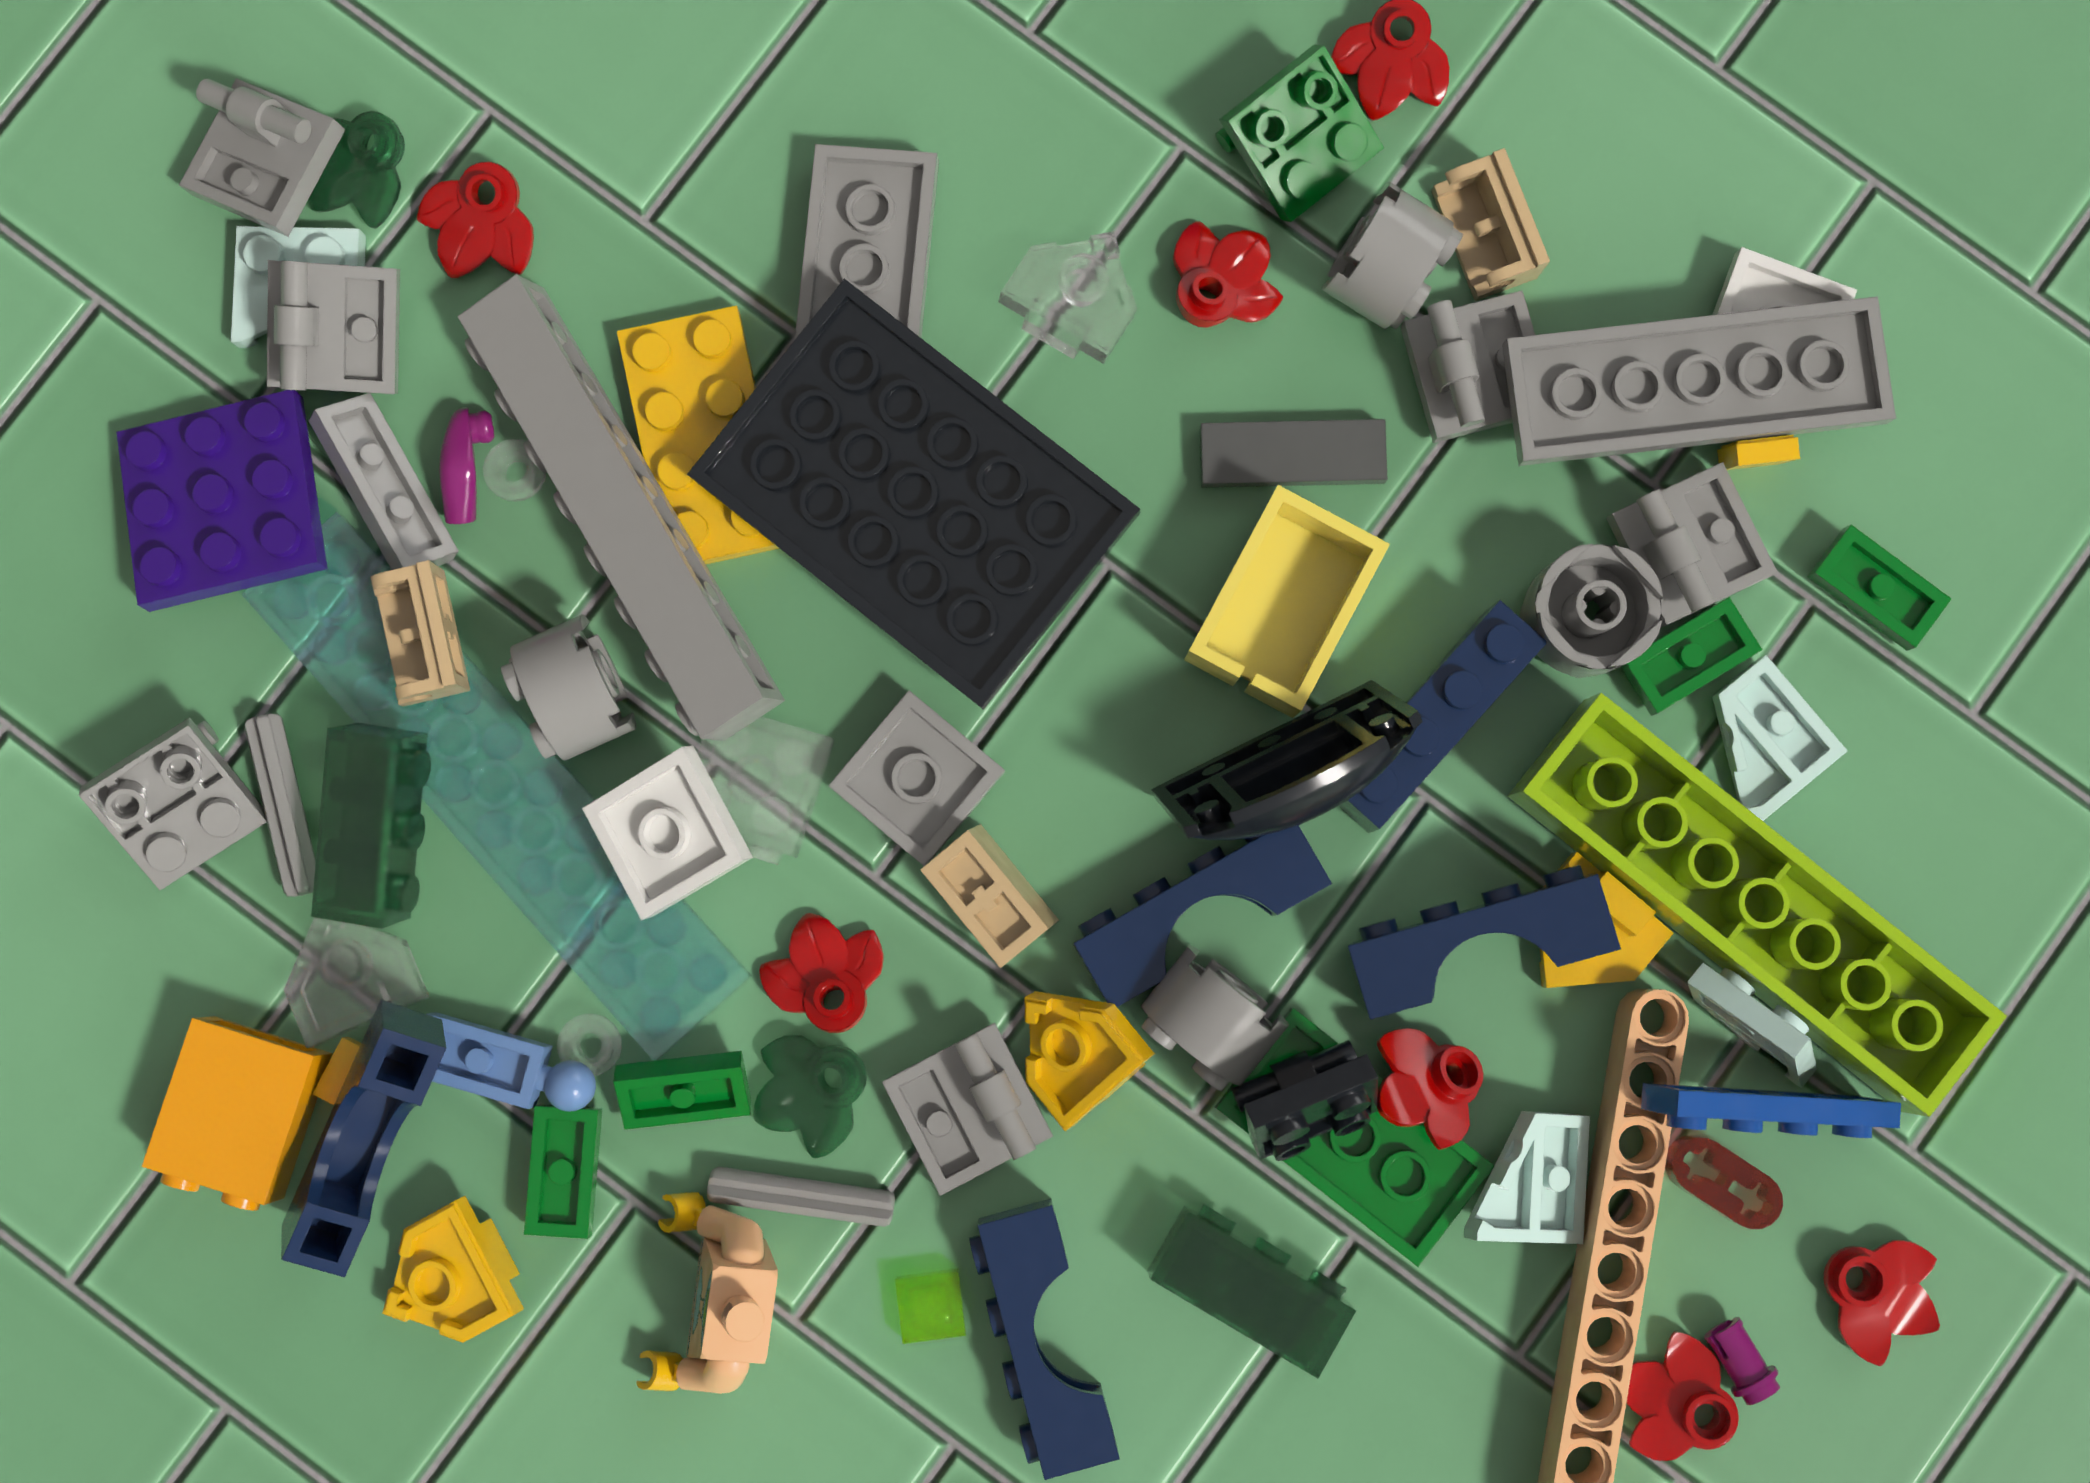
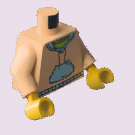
[636,1192,778,1394]

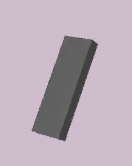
[1200,419,1388,488]

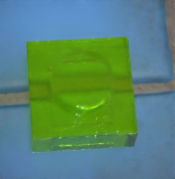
[895,1268,967,1344]

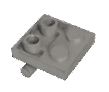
[179,78,345,237]
[267,260,400,394]
[1400,290,1535,443]
[1606,462,1778,628]
[79,717,267,890]
[882,1022,1053,1196]

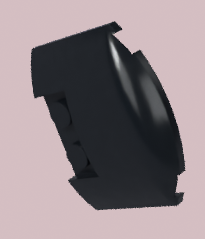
[1151,680,1423,840]

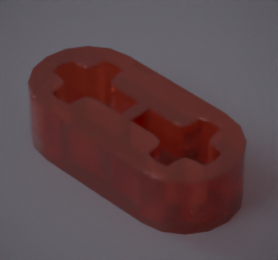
[1665,1135,1783,1229]

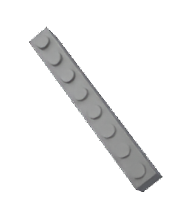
[457,274,785,741]

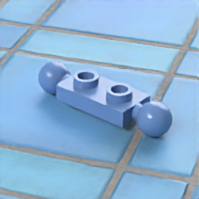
[426,1012,596,1112]

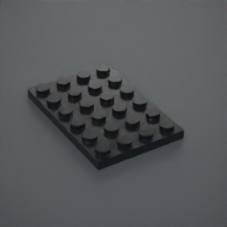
[687,278,1141,710]

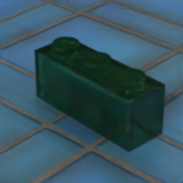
[311,723,431,929]
[1147,1203,1356,1379]

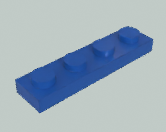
[1641,1083,1901,1138]

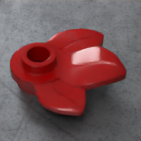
[1331,0,1450,121]
[417,162,534,278]
[1173,221,1283,328]
[759,913,884,1033]
[1377,1028,1483,1150]
[1824,1240,1940,1366]
[1626,1331,1739,1461]

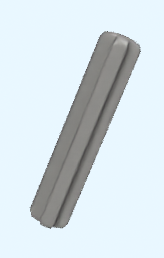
[244,714,322,897]
[707,1167,895,1227]

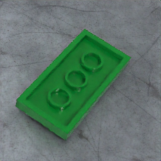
[1215,1008,1495,1267]

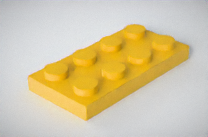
[617,305,780,564]

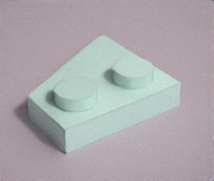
[231,226,366,348]
[1712,655,1847,821]
[1687,963,1817,1088]
[1464,1111,1590,1244]

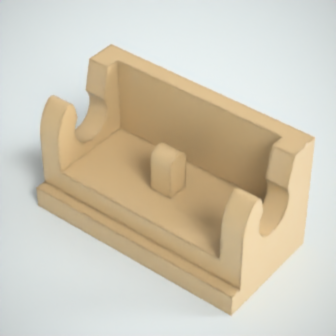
[1431,148,1550,301]
[370,560,471,707]
[920,824,1059,968]

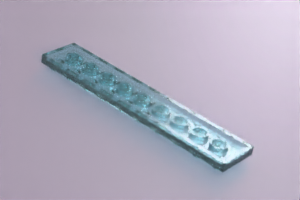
[242,512,752,1061]

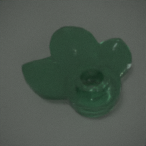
[308,111,405,229]
[753,1035,867,1158]

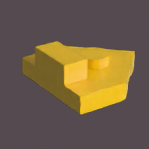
[1539,852,1674,988]
[1024,991,1155,1131]
[382,1196,524,1343]

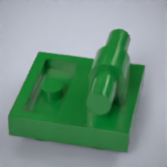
[1215,44,1384,222]

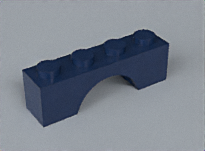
[1339,600,1547,833]
[1073,825,1332,1007]
[1348,865,1621,1020]
[281,1000,446,1277]
[969,1199,1120,1480]

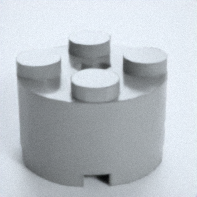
[1322,182,1463,329]
[1520,544,1663,678]
[501,614,636,761]
[1141,945,1289,1091]

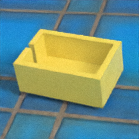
[1184,485,1390,718]

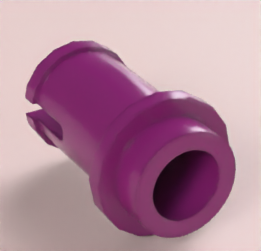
[1704,1317,1780,1405]

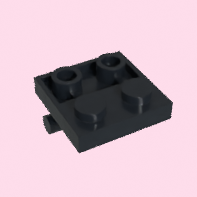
[1231,1040,1378,1161]

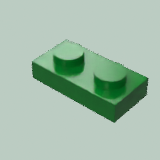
[1807,524,1951,651]
[1620,597,1763,716]
[613,1051,751,1130]
[524,1104,603,1239]

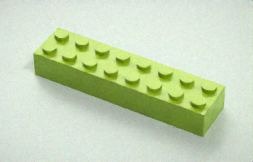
[1508,693,2007,1117]

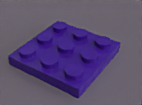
[116,390,327,612]

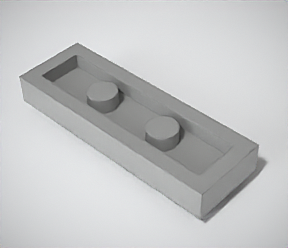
[309,393,459,570]

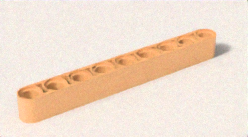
[1537,989,1689,1483]

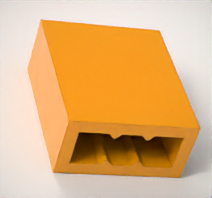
[141,1016,332,1211]

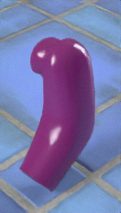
[439,407,495,524]

